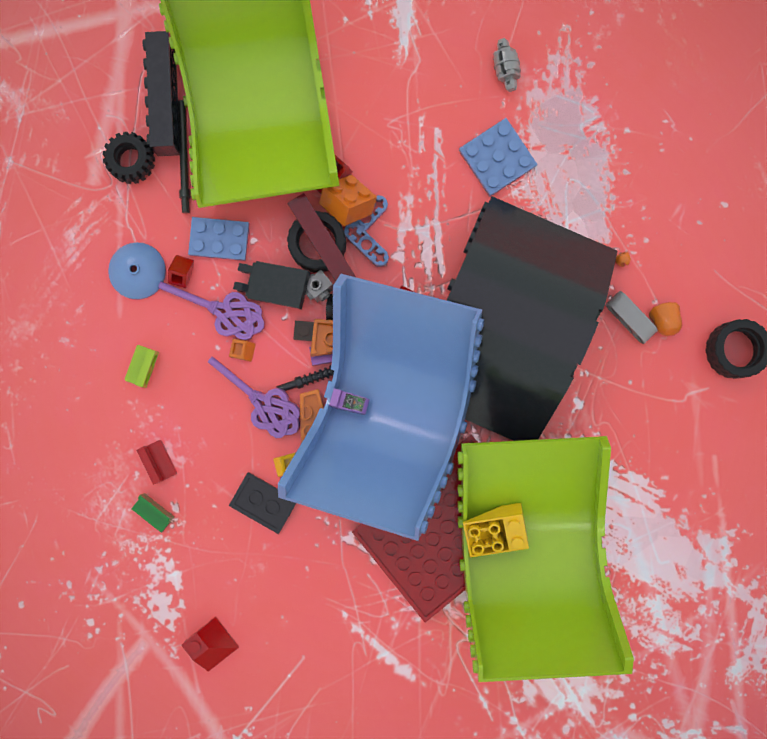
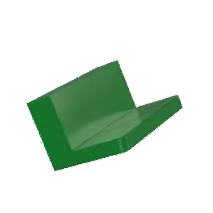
[131,493,174,533]

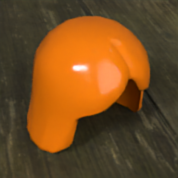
[649,302,682,336]

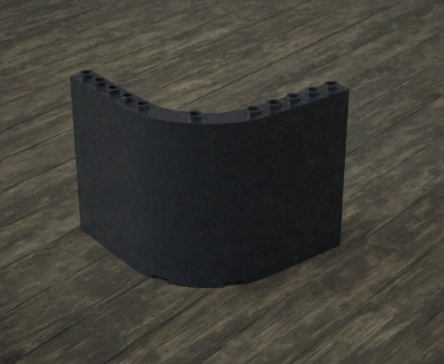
[446,196,618,441]

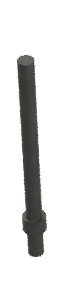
[178,100,191,214]

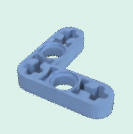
[344,195,389,267]

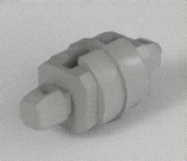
[493,38,521,92]

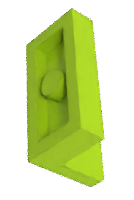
[125,345,159,388]

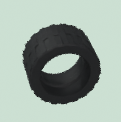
[287,211,346,273]
[705,319,767,379]

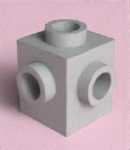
[306,270,333,303]

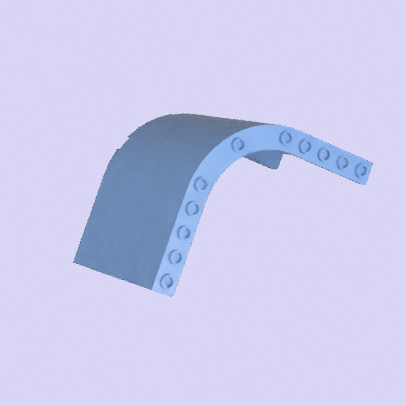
[278,274,484,541]

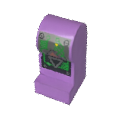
[329,388,369,415]

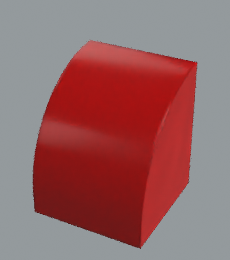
[168,255,194,288]

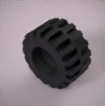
[102,132,155,184]

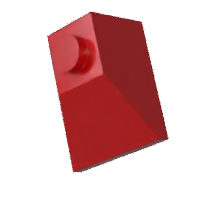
[181,616,239,672]

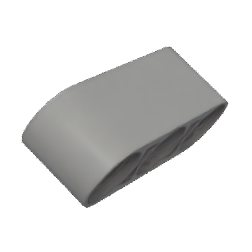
[605,291,658,344]

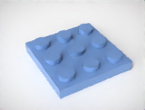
[459,118,538,197]

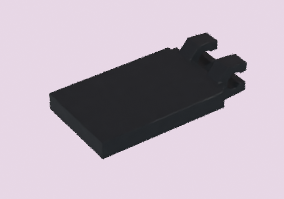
[233,261,311,310]

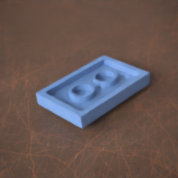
[188,217,250,261]

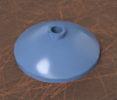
[108,242,166,299]

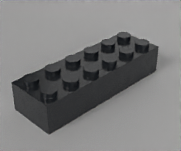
[142,31,180,157]

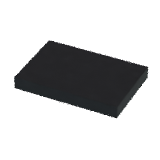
[229,472,296,534]

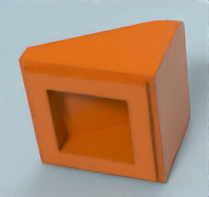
[229,339,255,362]

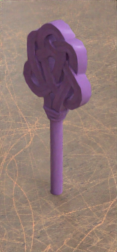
[158,281,265,341]
[208,356,300,438]

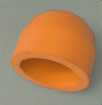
[615,251,631,267]

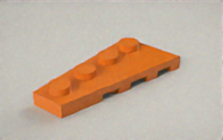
[310,319,333,357]

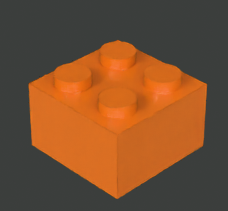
[319,174,377,226]

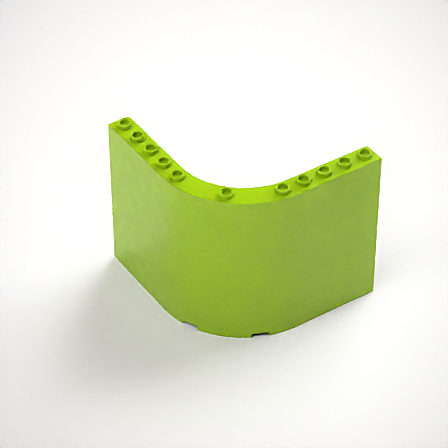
[159,0,340,208]
[458,436,634,682]

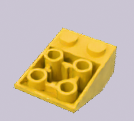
[463,503,529,558]

